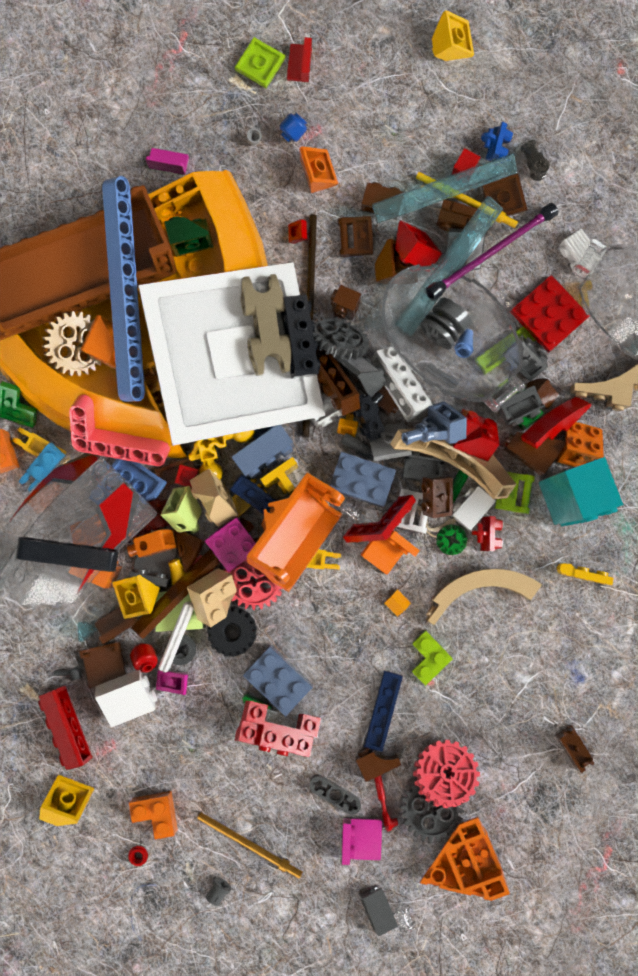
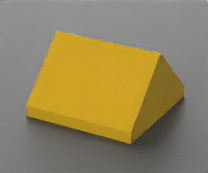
[112,575,160,619]

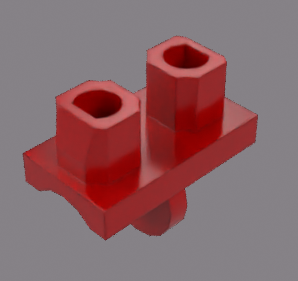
[472,516,503,551]

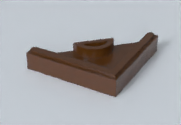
[173,528,205,572]

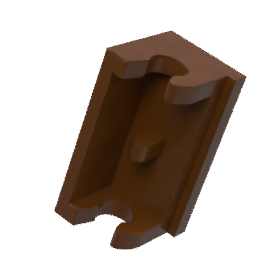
[555,725,595,773]

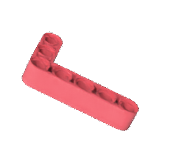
[69,395,170,466]

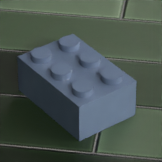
[232,425,294,479]
[330,452,396,508]
[243,645,313,717]

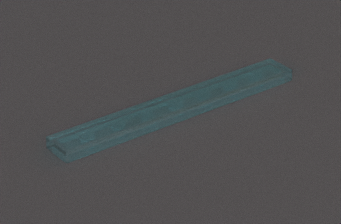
[372,153,518,223]
[395,196,503,336]

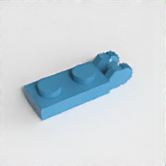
[19,442,65,493]

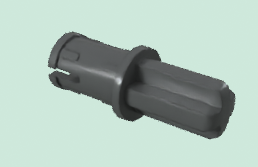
[341,433,373,461]

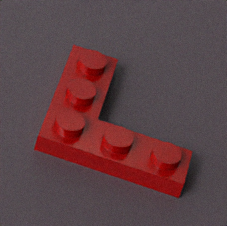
[343,495,416,543]

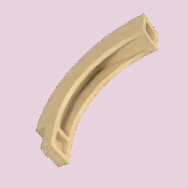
[426,569,542,625]

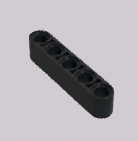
[16,537,118,572]

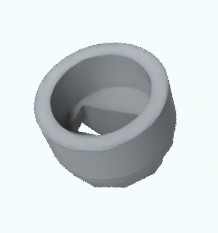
[246,128,262,145]

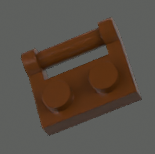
[338,216,373,258]

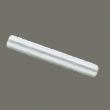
[158,602,194,672]

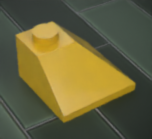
[432,10,474,61]
[39,774,94,826]

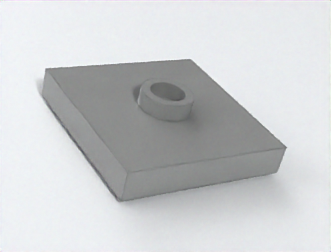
[369,422,412,461]

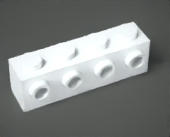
[371,346,433,422]

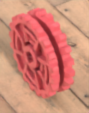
[413,740,480,808]

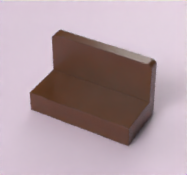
[94,607,138,644]

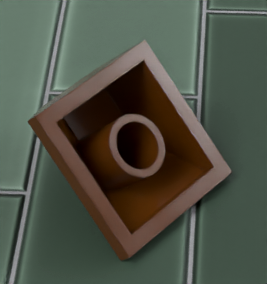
[375,239,418,285]

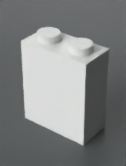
[95,670,157,727]

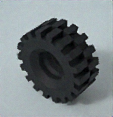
[207,607,257,657]

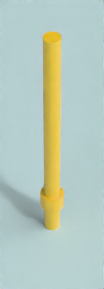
[416,172,518,229]

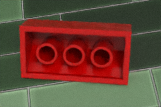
[38,685,93,771]

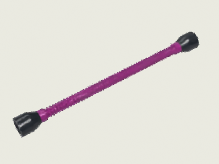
[425,203,559,301]

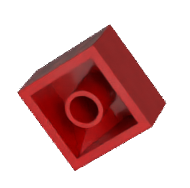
[453,409,499,462]

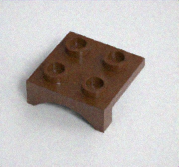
[79,642,127,689]

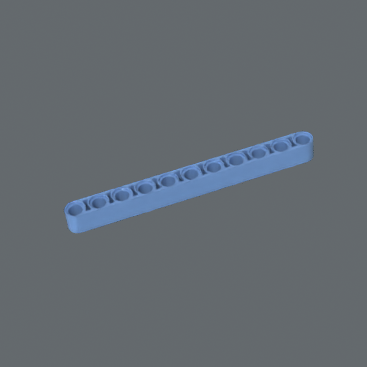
[102,176,145,402]

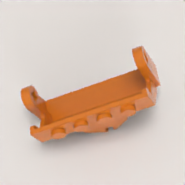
[247,473,345,592]

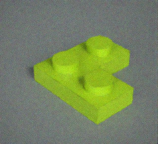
[412,630,453,686]

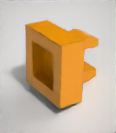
[337,413,358,437]

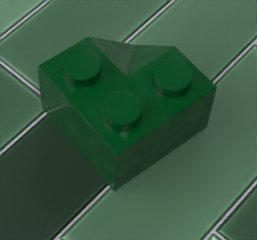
[164,216,214,257]

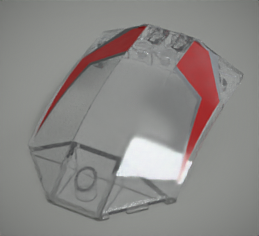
[0,449,158,606]

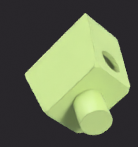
[161,486,202,534]

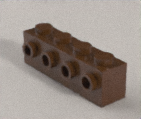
[316,346,360,416]

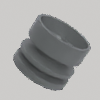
[420,298,472,349]

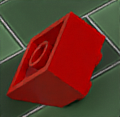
[395,220,443,271]

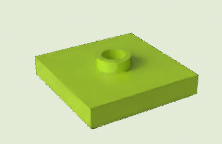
[235,37,286,89]

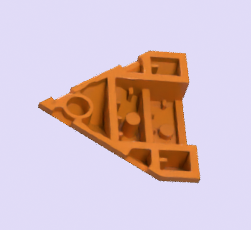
[420,817,510,901]

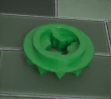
[436,524,468,555]

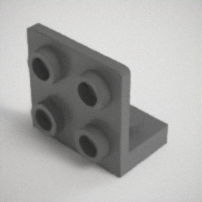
[128,548,177,587]

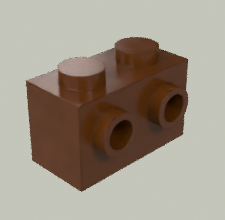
[331,284,362,321]

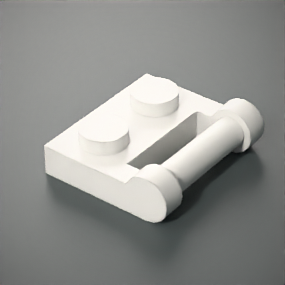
[397,488,428,534]

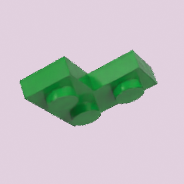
[0,381,37,428]

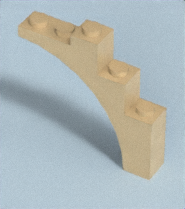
[570,362,638,411]
[390,429,516,499]

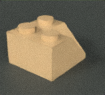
[190,469,238,527]
[187,568,237,627]

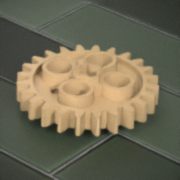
[42,311,101,376]

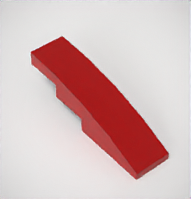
[521,397,592,449]

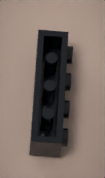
[281,295,320,379]

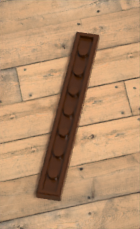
[131,517,254,639]

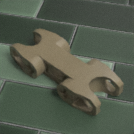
[240,274,292,376]

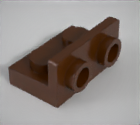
[421,476,453,518]

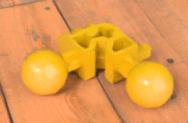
[188,430,254,480]

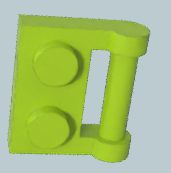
[494,472,535,514]

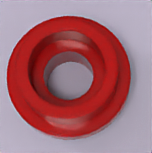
[128,845,148,866]

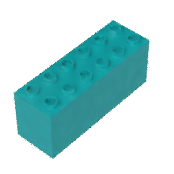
[538,457,624,527]

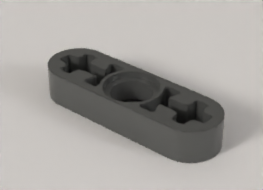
[309,775,361,815]

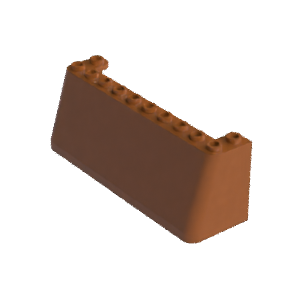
[0,185,177,341]

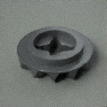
[165,634,196,665]

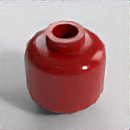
[130,643,158,673]

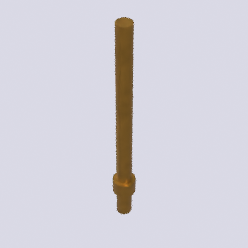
[197,812,303,879]

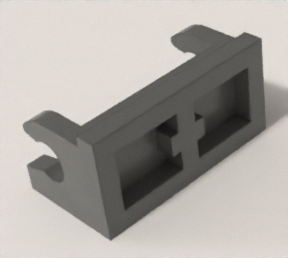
[359,886,398,937]

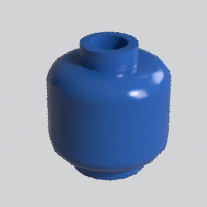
[279,113,307,142]

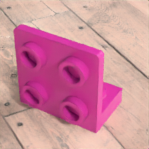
[205,517,256,572]
[342,818,382,865]

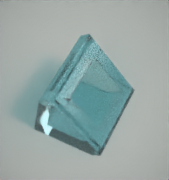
[78,621,97,642]

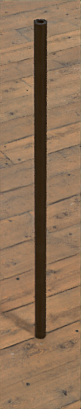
[302,214,317,438]

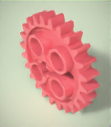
[224,559,282,610]

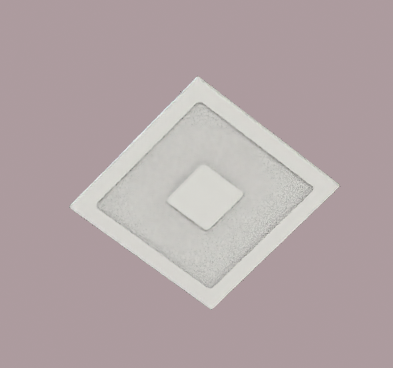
[138,263,325,446]

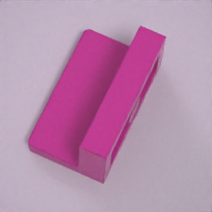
[145,148,189,175]

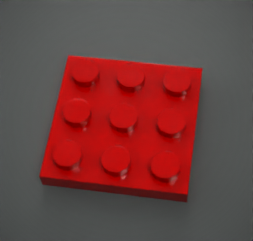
[510,275,590,353]

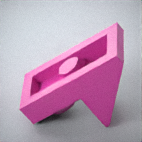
[156,670,188,695]

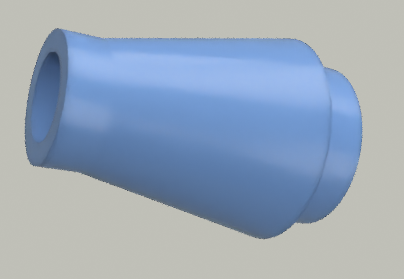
[454,329,473,358]

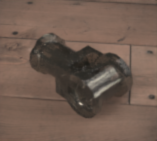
[520,140,550,181]

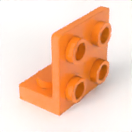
[557,422,604,467]
[361,530,420,575]

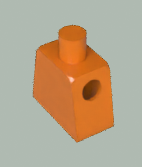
[127,529,177,558]

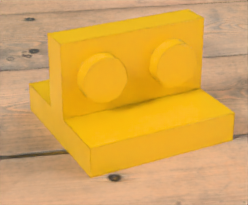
[260,457,298,495]

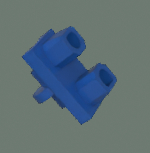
[481,122,513,161]

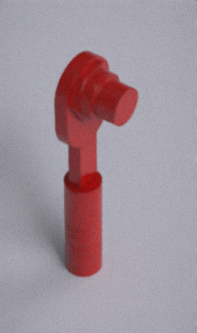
[374,775,398,832]

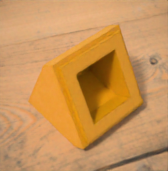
[384,589,411,617]

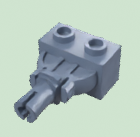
[401,402,467,445]

